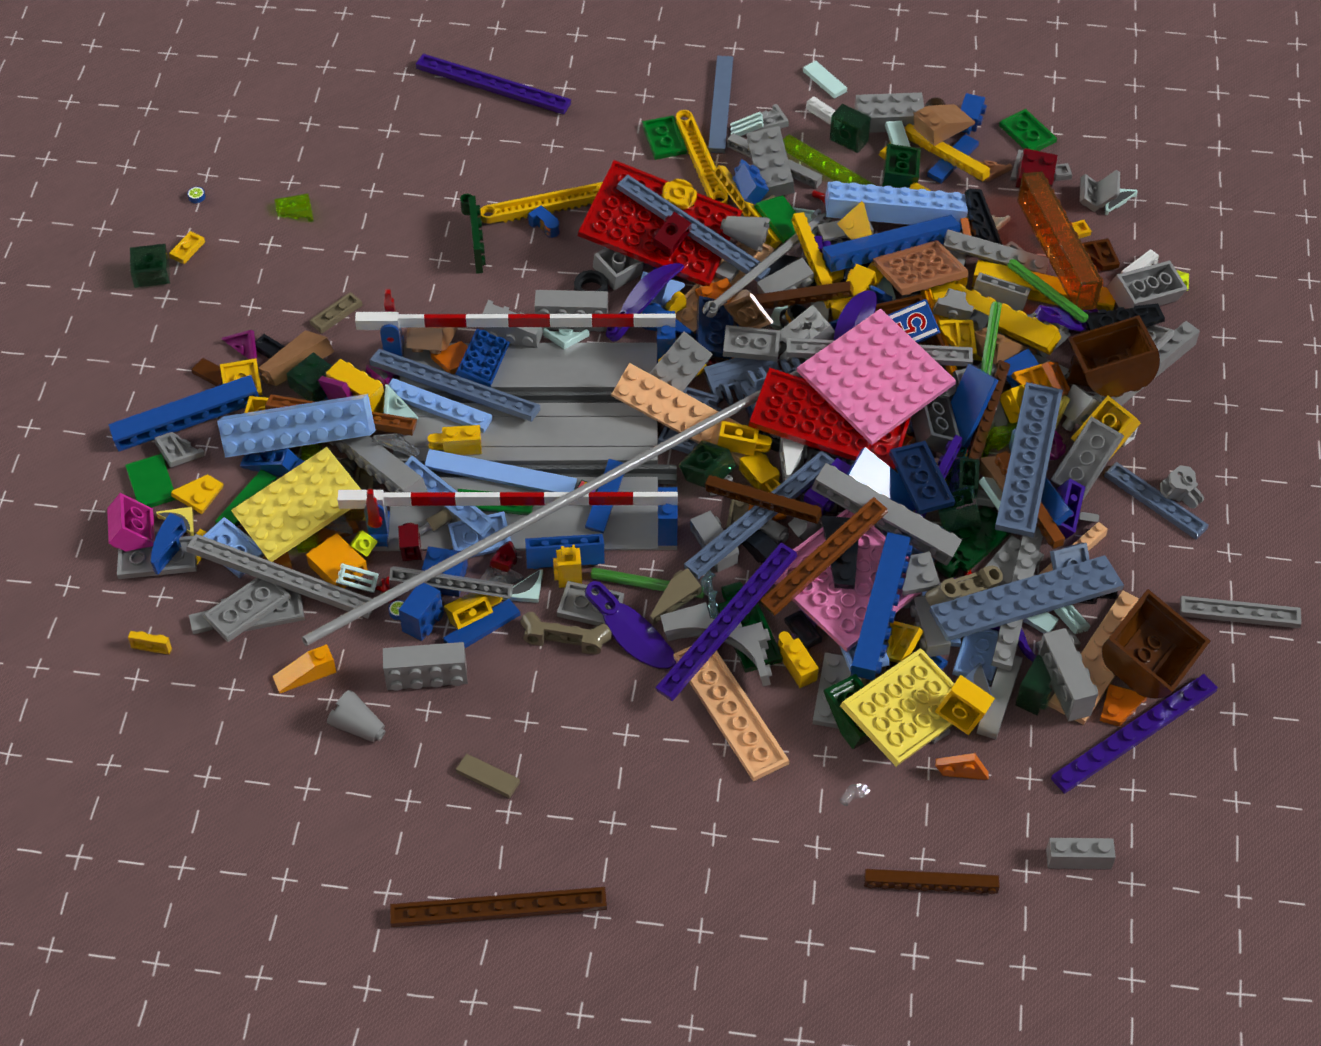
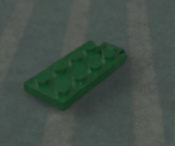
[460,193,486,274]
[935,506,1011,579]
[716,581,783,673]

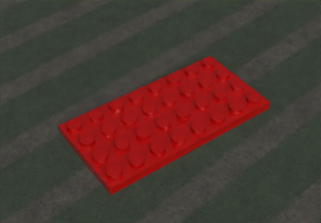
[748,368,911,470]

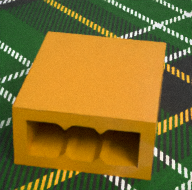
[306,533,368,589]

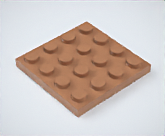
[873,240,968,295]

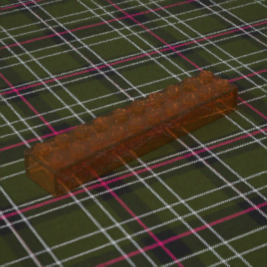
[1017,172,1103,310]

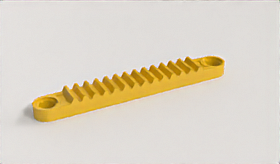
[676,110,728,205]
[480,182,603,224]

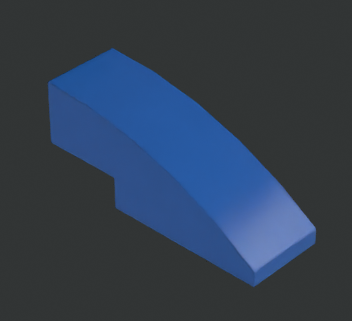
[151,513,187,575]

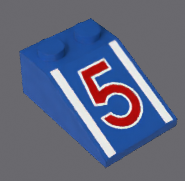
[888,299,941,344]

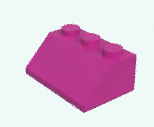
[107,493,155,552]

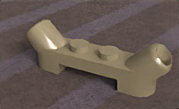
[925,565,1003,606]
[520,612,612,654]

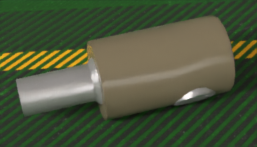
[419,508,453,535]

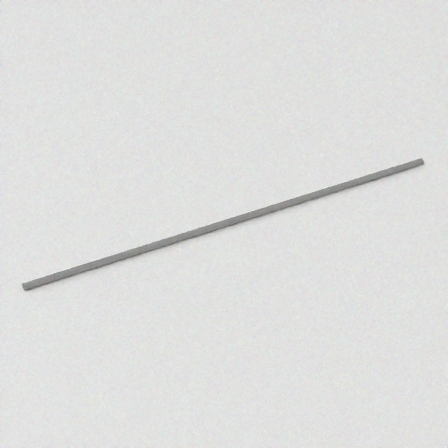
[302,370,802,646]

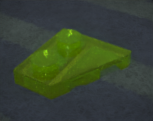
[274,193,314,222]
[982,422,1017,458]

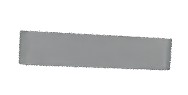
[976,655,1023,740]

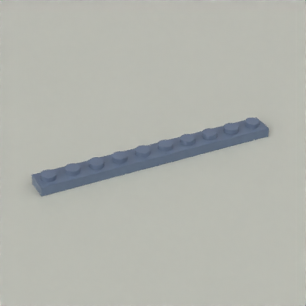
[616,174,770,282]
[370,349,540,422]
[684,451,835,579]

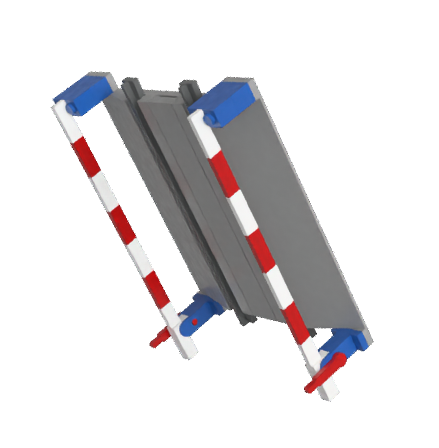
[337,289,678,551]

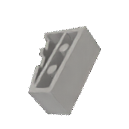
[482,300,543,348]

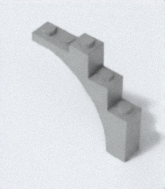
[660,602,773,686]

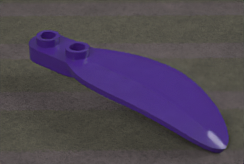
[606,263,684,342]
[833,290,877,340]
[1035,305,1098,331]
[585,581,676,669]

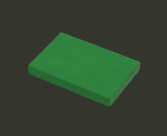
[999,109,1057,151]
[642,115,687,160]
[755,195,796,244]
[125,454,177,507]

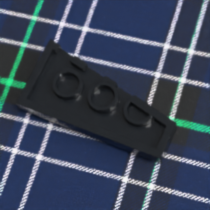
[965,188,1003,245]
[1084,303,1165,331]
[821,515,859,589]

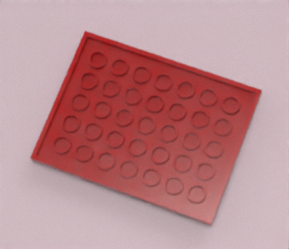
[577,160,742,286]

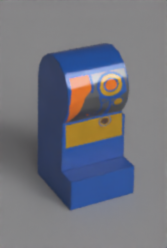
[528,205,560,238]

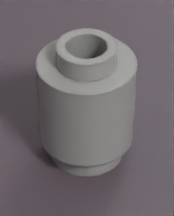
[759,519,789,545]

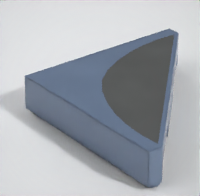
[965,663,992,696]

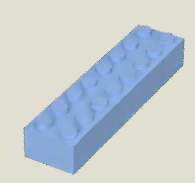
[825,181,968,230]
[217,394,376,458]

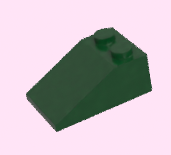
[882,143,921,188]
[823,674,871,749]

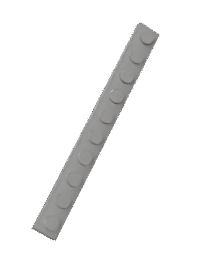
[786,338,973,366]
[991,527,1043,671]
[187,534,372,619]

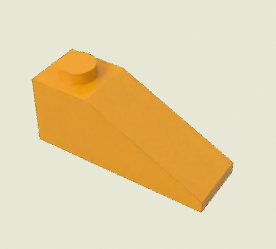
[273,644,336,694]

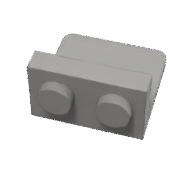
[1080,170,1120,212]

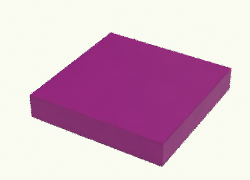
[318,376,354,400]

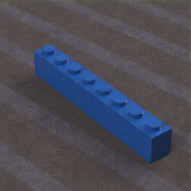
[822,215,960,272]
[108,375,259,452]
[851,532,913,681]

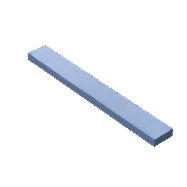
[425,449,577,492]

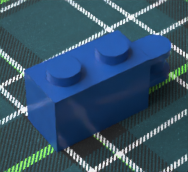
[959,93,987,135]
[732,160,769,205]

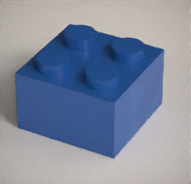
[422,546,468,597]
[398,583,444,641]

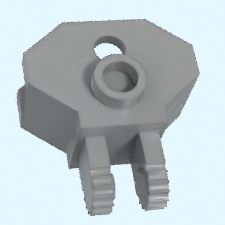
[1160,465,1204,509]

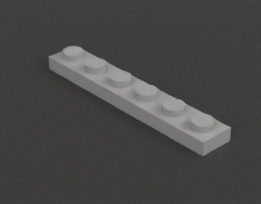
[943,229,1049,274]
[1180,596,1301,628]

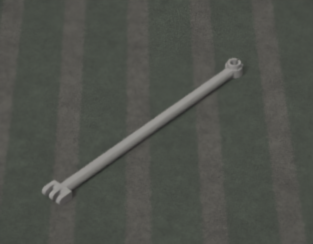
[702,208,832,317]

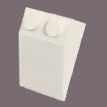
[779,437,808,482]

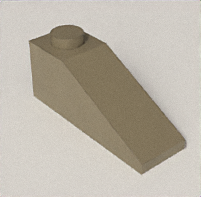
[650,568,702,625]

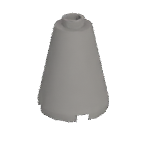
[720,216,770,252]
[327,690,386,742]

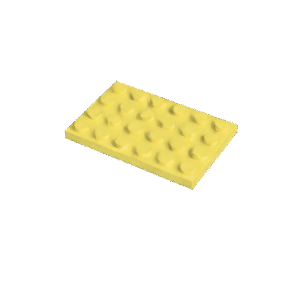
[231,447,361,562]
[840,648,954,766]

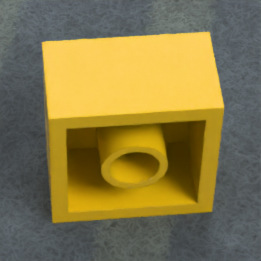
[934,675,995,735]

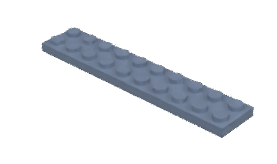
[995,382,1063,538]
[929,555,1124,641]

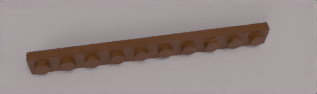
[390,887,607,927]

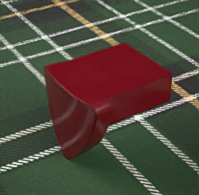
[490,541,517,573]

